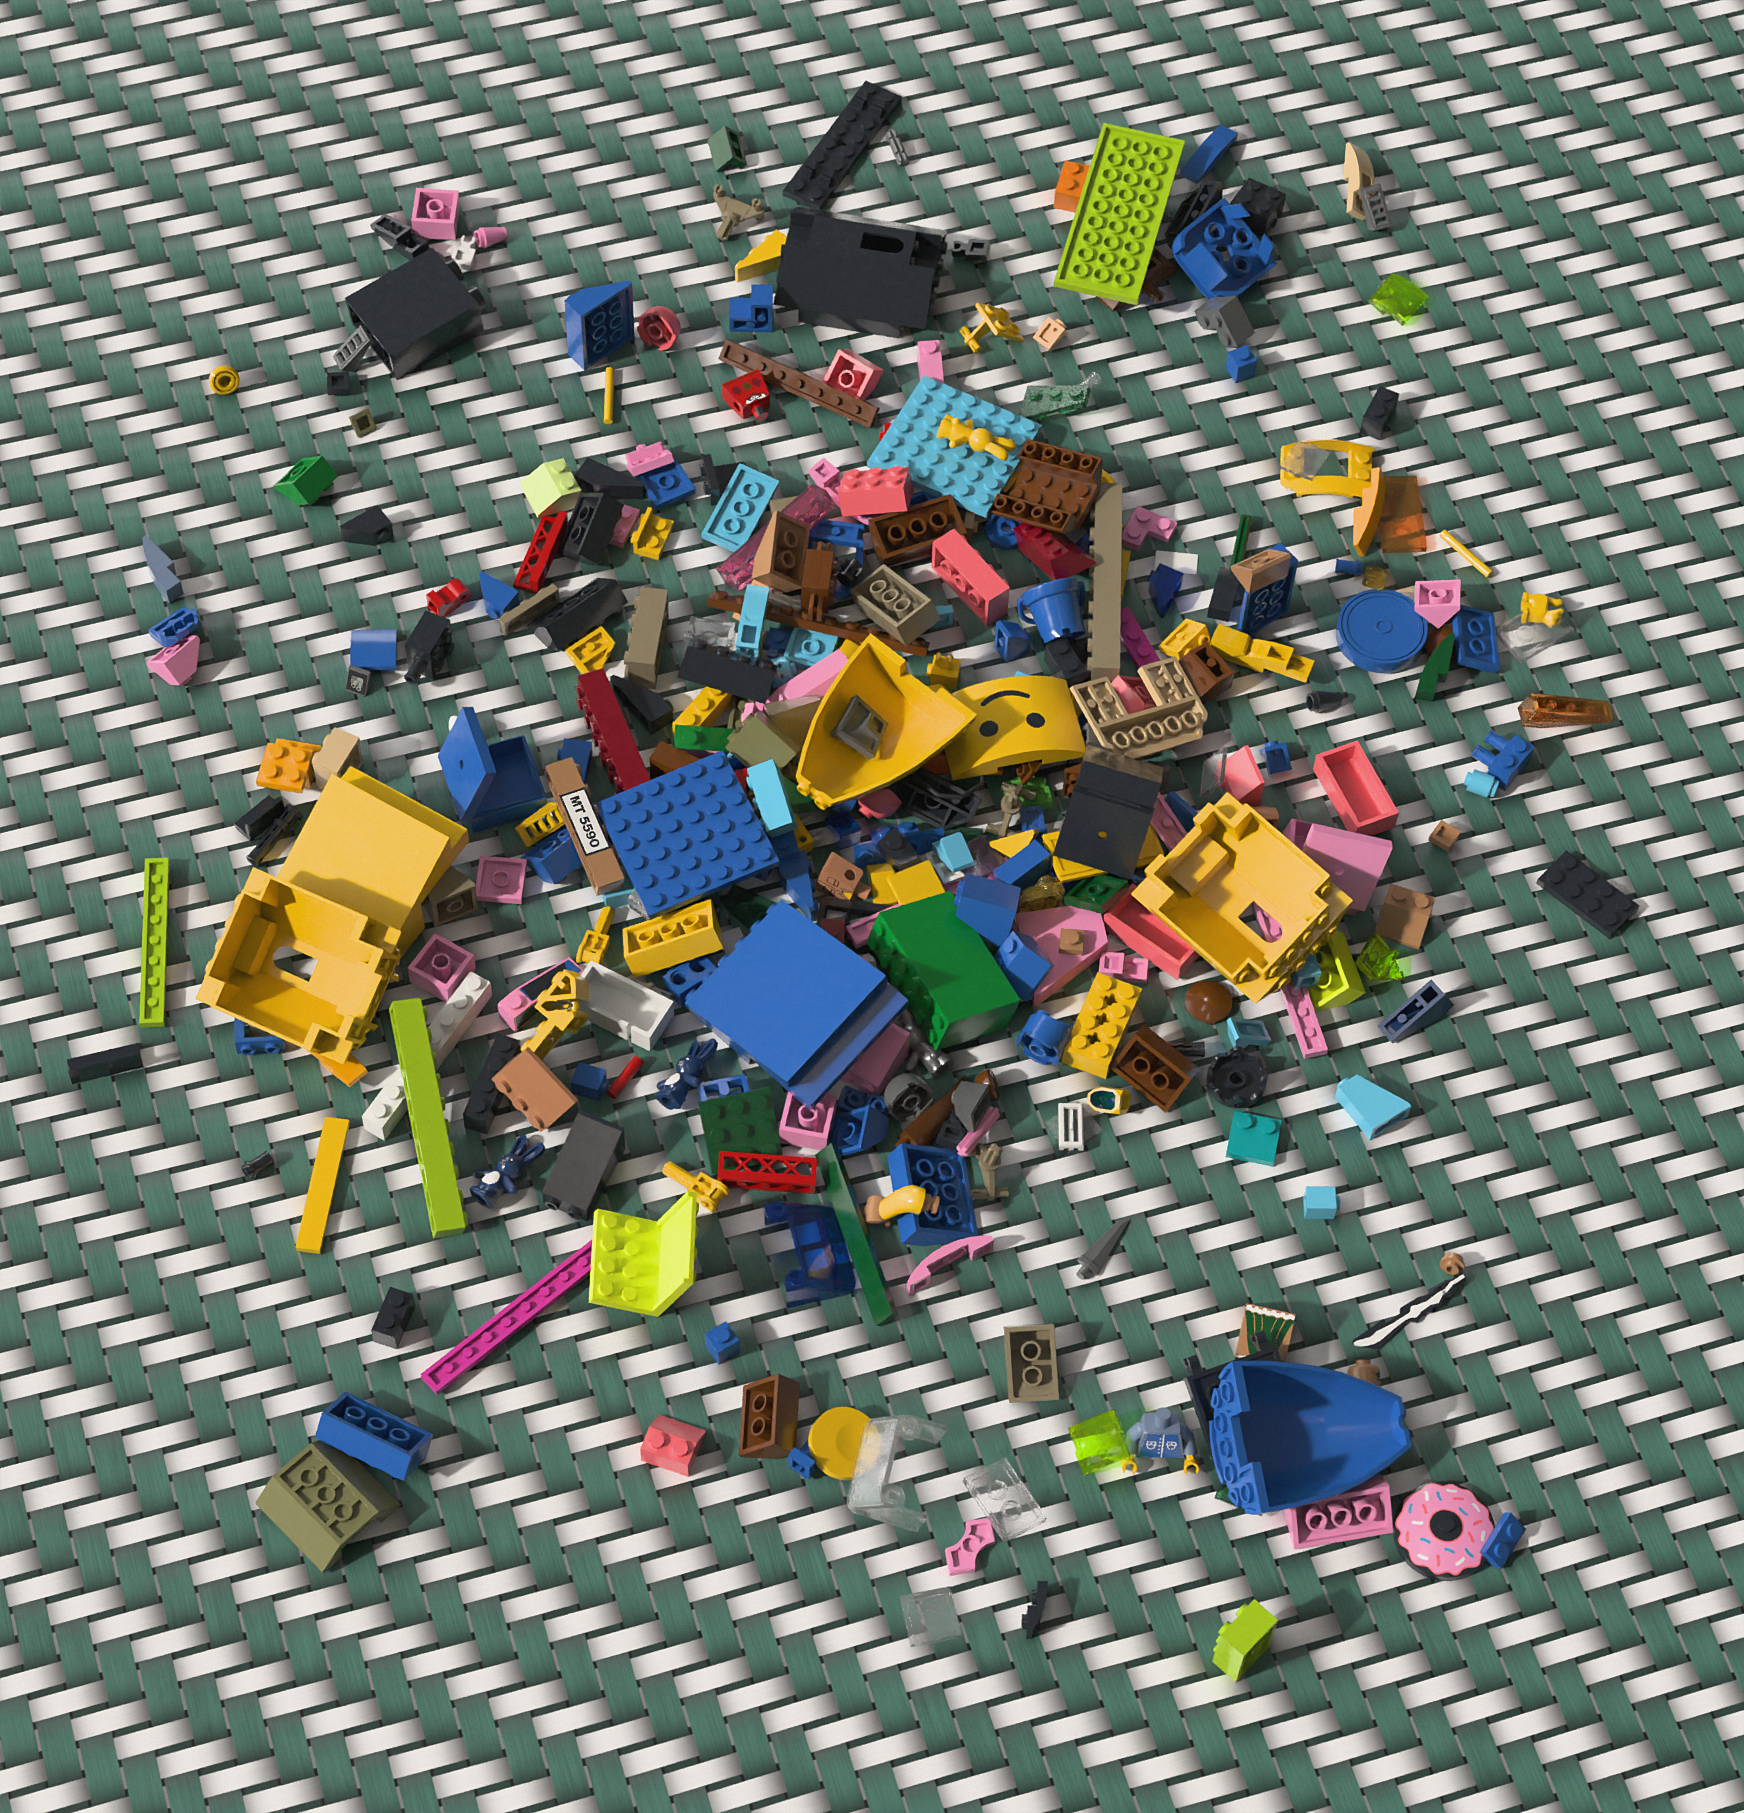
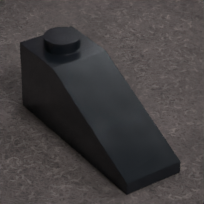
[574,457,645,500]
[610,675,674,735]
[875,827,923,872]

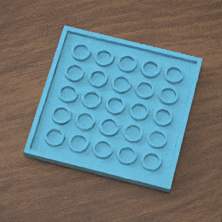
[867,375,1042,518]

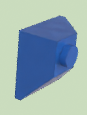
[829,1105,889,1156]

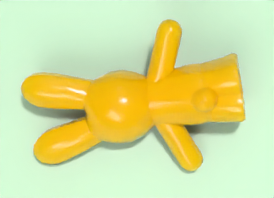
[937,414,1016,461]

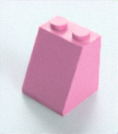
[841,1023,910,1096]

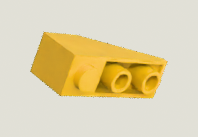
[735,230,787,282]

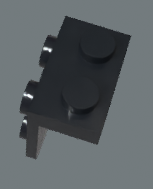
[699,454,746,506]

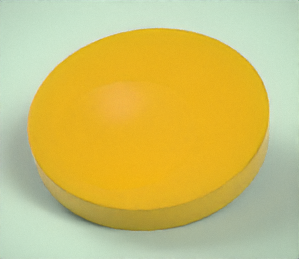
[808,1407,881,1480]

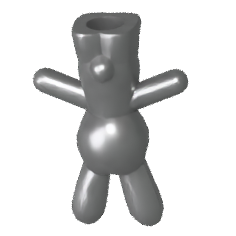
[893,1007,953,1080]

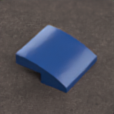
[350,629,397,670]

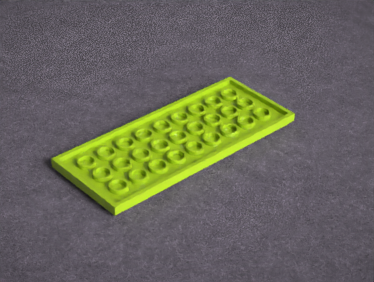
[1053,123,1185,305]

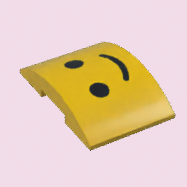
[944,676,1086,781]

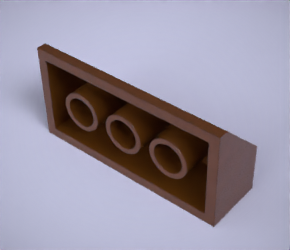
[868,494,967,567]

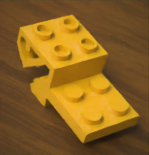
[521,969,589,1061]

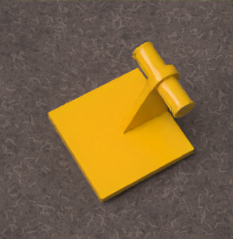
[960,302,1024,354]

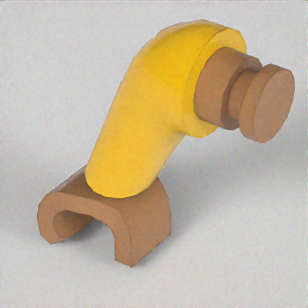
[863,1185,940,1228]

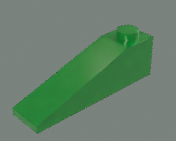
[674,724,740,752]

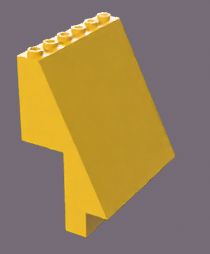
[277,766,469,959]

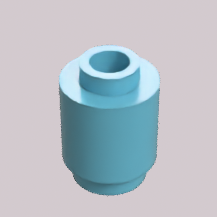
[1463,769,1499,798]

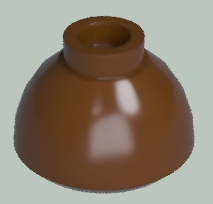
[974,1068,1000,1101]

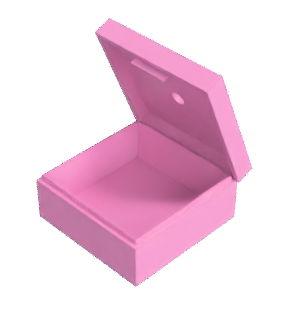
[1283,819,1393,916]

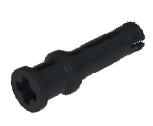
[246,804,303,867]

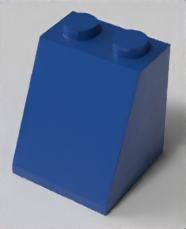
[953,873,1021,948]

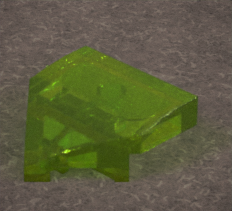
[1355,933,1404,980]

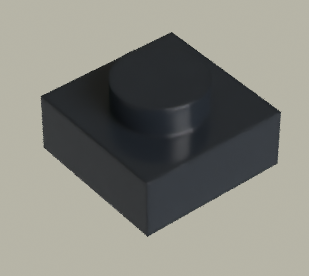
[327,372,350,395]

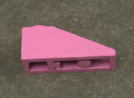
[917,340,944,383]

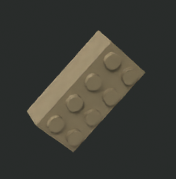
[849,564,941,646]
[624,587,669,690]

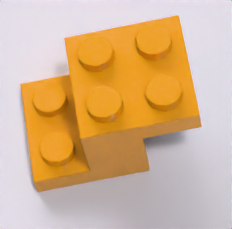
[256,738,322,794]

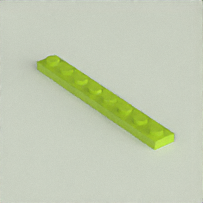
[139,858,170,1028]

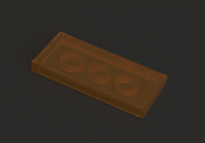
[1378,476,1427,553]

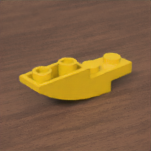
[1223,638,1314,683]

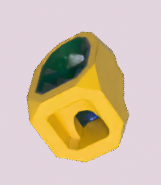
[1087,1086,1131,1114]

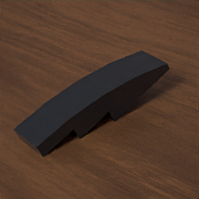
[370,213,445,261]

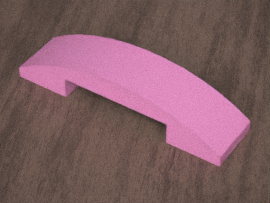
[808,458,884,525]
[907,1236,994,1295]

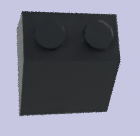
[1044,637,1092,688]

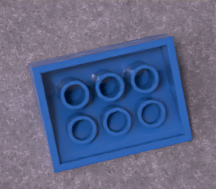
[564,281,635,371]
[1237,543,1298,637]
[887,1143,979,1246]

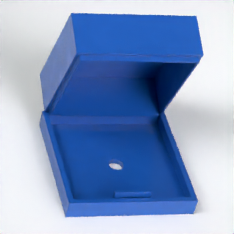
[438,707,547,833]

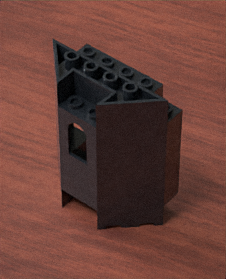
[773,207,948,338]

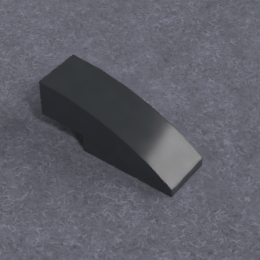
[1207,567,1240,622]

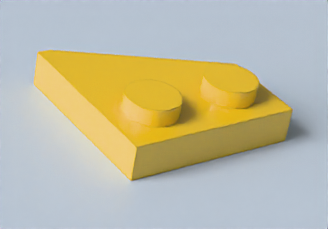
[565,626,615,674]

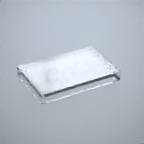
[1496,605,1574,664]
[962,1457,1047,1543]

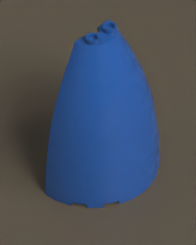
[1209,1361,1412,1515]

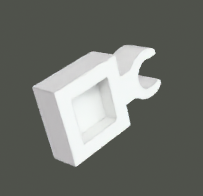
[451,235,476,271]

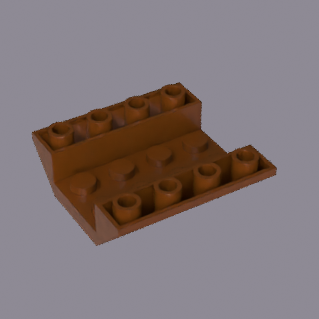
[989,439,1103,534]

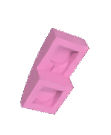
[1099,952,1149,984]

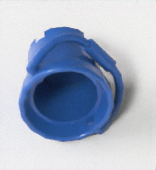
[1017,577,1086,646]

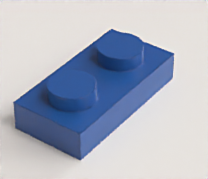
[1480,1512,1526,1569]

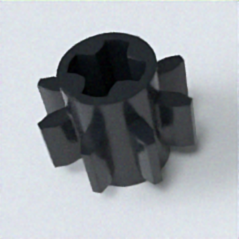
[837,558,864,586]

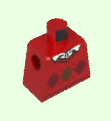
[722,369,770,421]

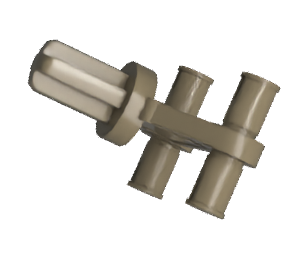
[713,184,765,241]
[985,782,1036,839]
[961,1143,1009,1201]

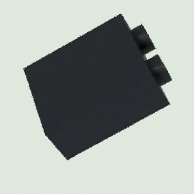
[345,247,487,380]

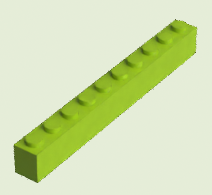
[389,998,468,1239]

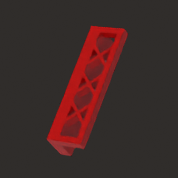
[513,510,568,594]
[717,1151,817,1194]

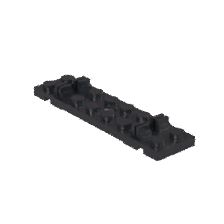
[783,80,902,210]

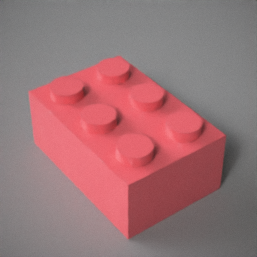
[838,466,914,516]

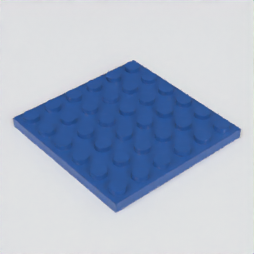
[595,750,780,920]

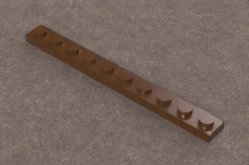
[706,590,930,657]

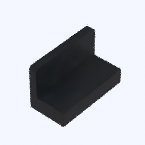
[234,795,285,842]

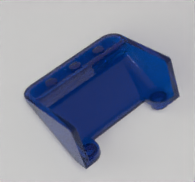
[764,1201,856,1308]

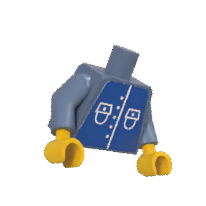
[1120,1407,1199,1475]

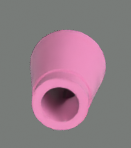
[474,227,507,248]

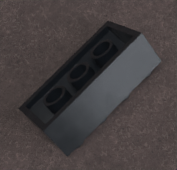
[527,578,628,651]
[677,639,778,704]

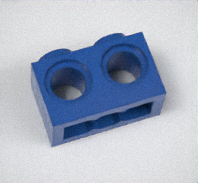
[663,955,717,1008]

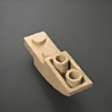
[1343,142,1375,220]

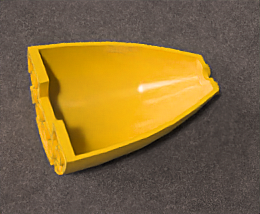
[796,634,977,810]

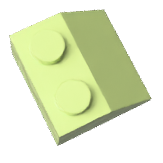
[520,458,581,518]

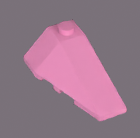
[766,649,848,703]

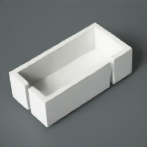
[568,961,674,1051]

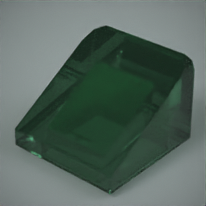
[959,827,983,844]

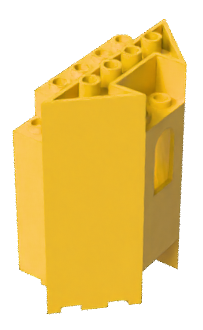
[1131,792,1353,1004]
[195,867,402,1065]

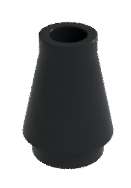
[1306,691,1342,713]

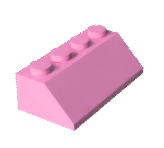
[1284,1474,1393,1550]

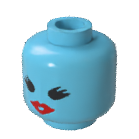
[768,656,797,688]

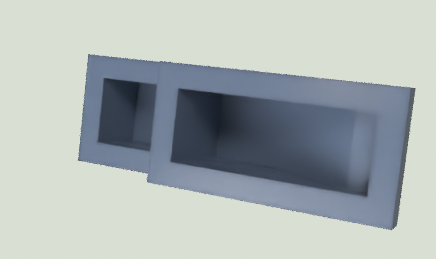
[142,535,183,604]

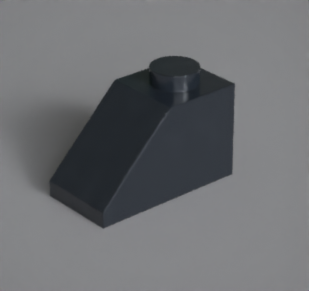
[340,505,394,546]

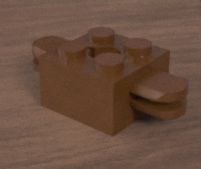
[801,542,838,622]

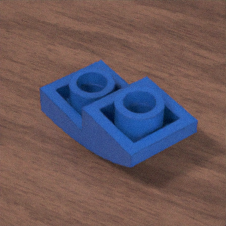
[836,1085,889,1116]

